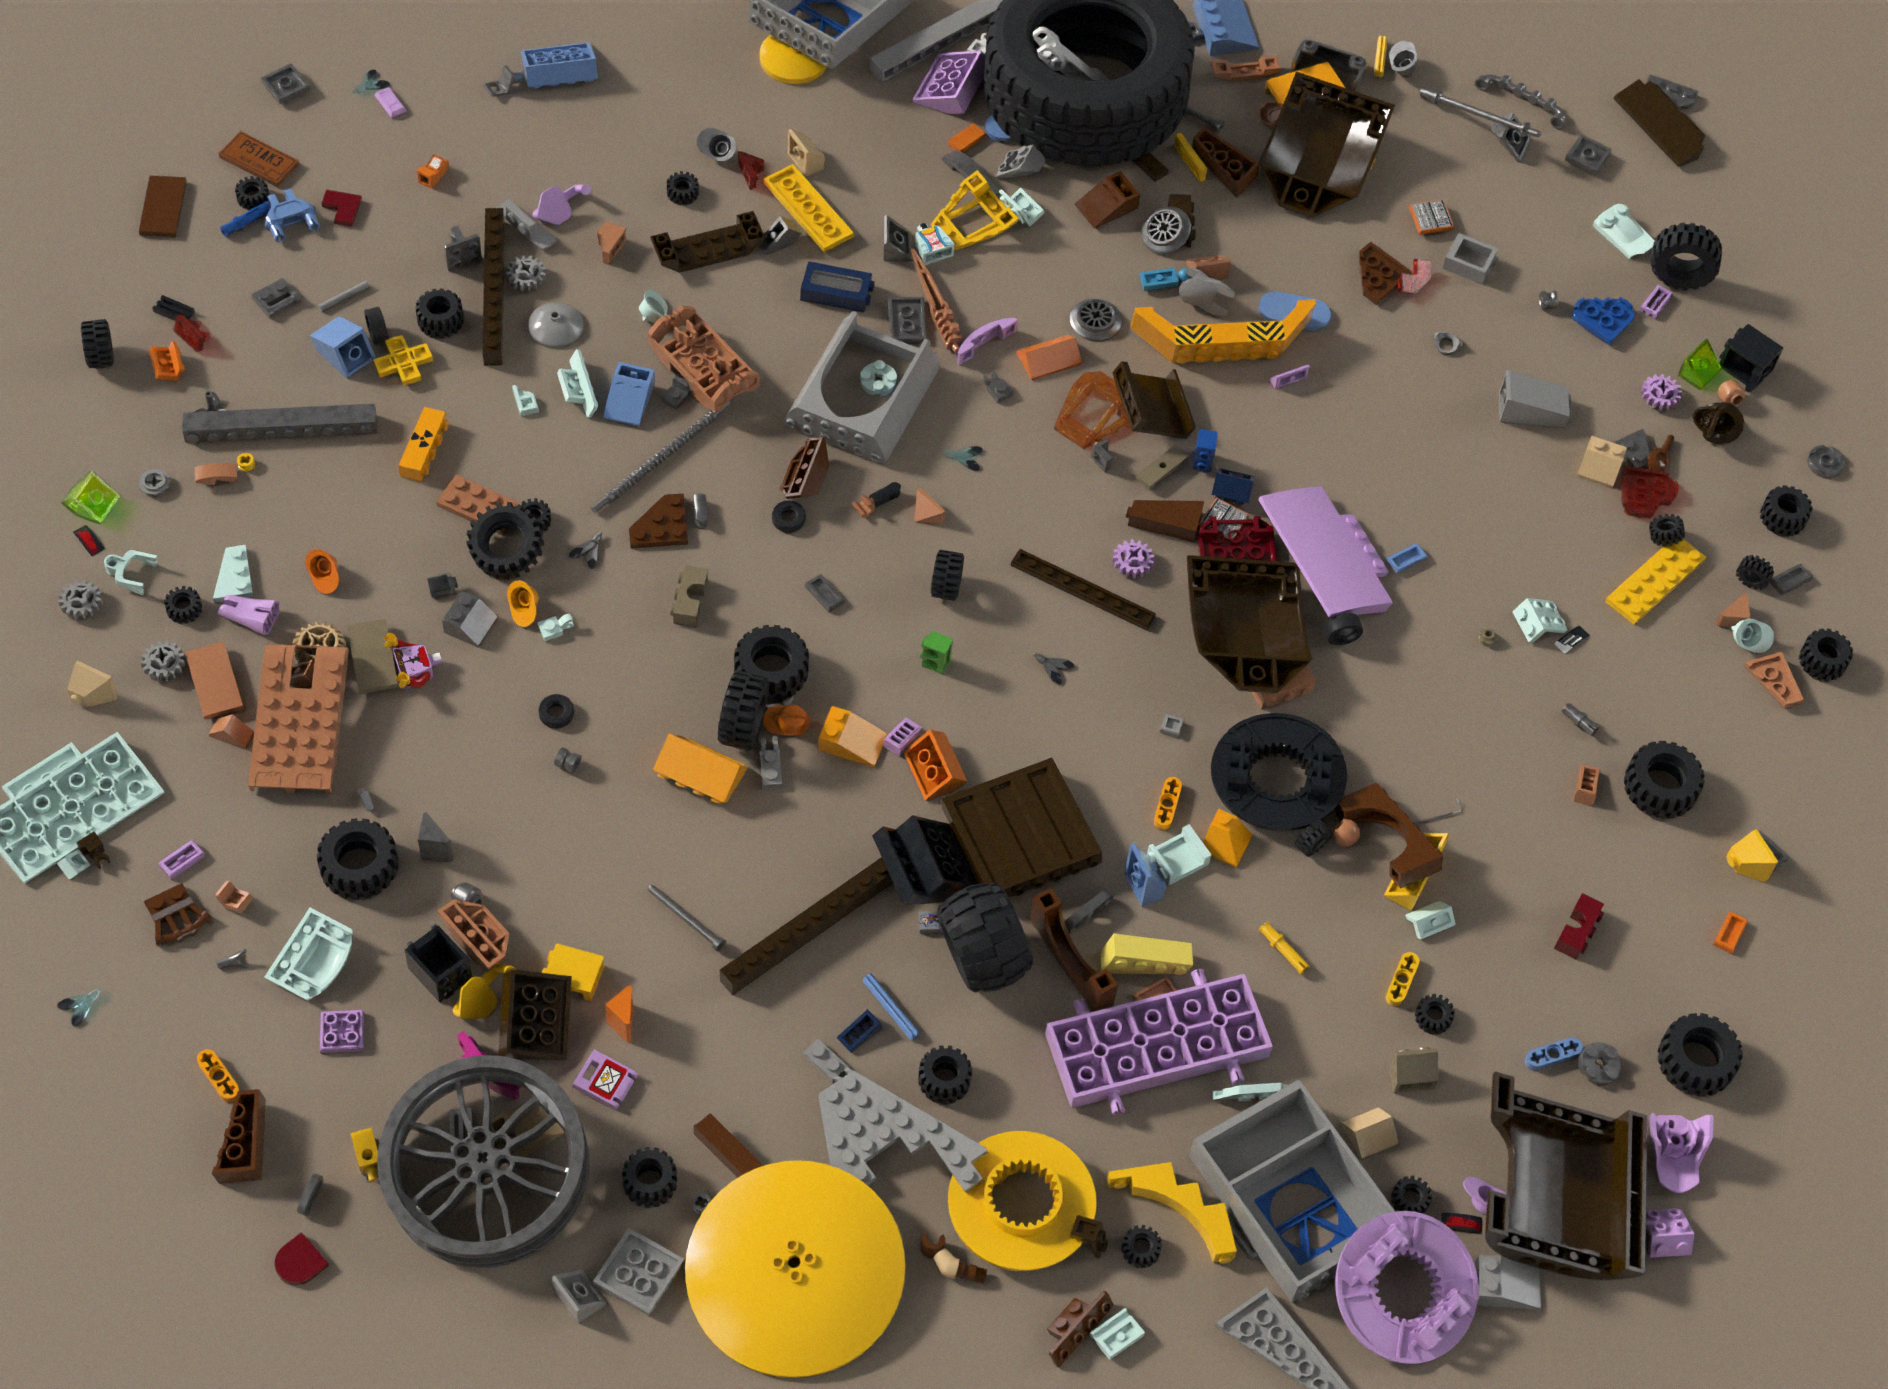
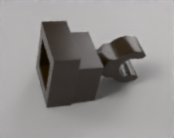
[76,831,110,869]

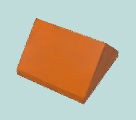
[605,986,633,1043]

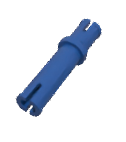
[220,201,271,237]

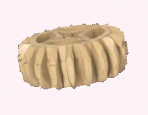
[293,621,347,663]

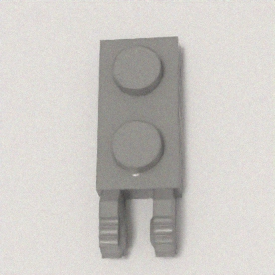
[760,736,782,789]
[803,1039,852,1083]

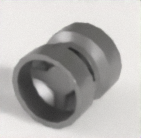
[554,747,582,773]

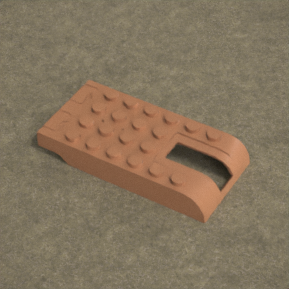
[248,644,349,795]

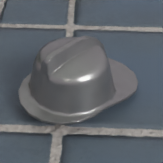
[1389,40,1418,78]
[696,128,737,161]

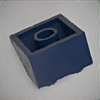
[1212,468,1255,505]

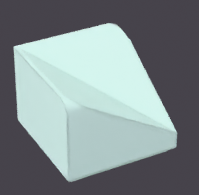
[57,849,90,879]

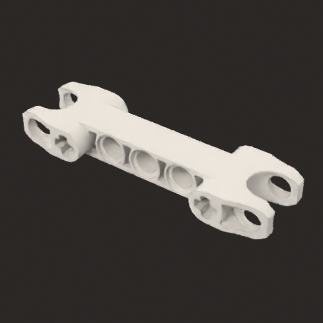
[1033,27,1109,81]

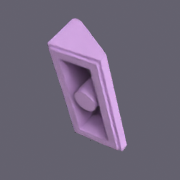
[1269,365,1310,389]

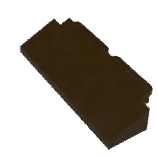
[1613,79,1705,167]

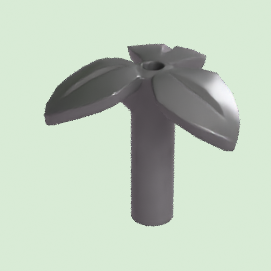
[195,391,226,412]

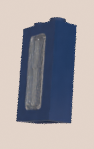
[800,261,875,312]

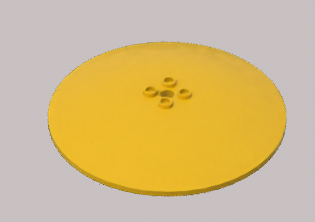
[685,1160,905,1378]

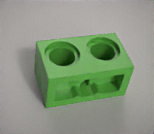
[920,630,953,675]

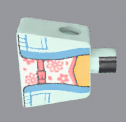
[915,223,955,265]

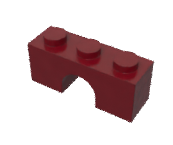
[1554,893,1604,960]

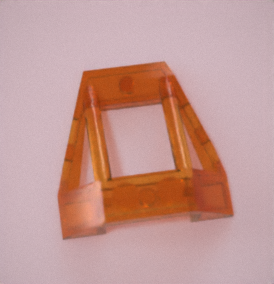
[1054,371,1130,449]

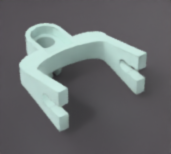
[104,550,157,596]

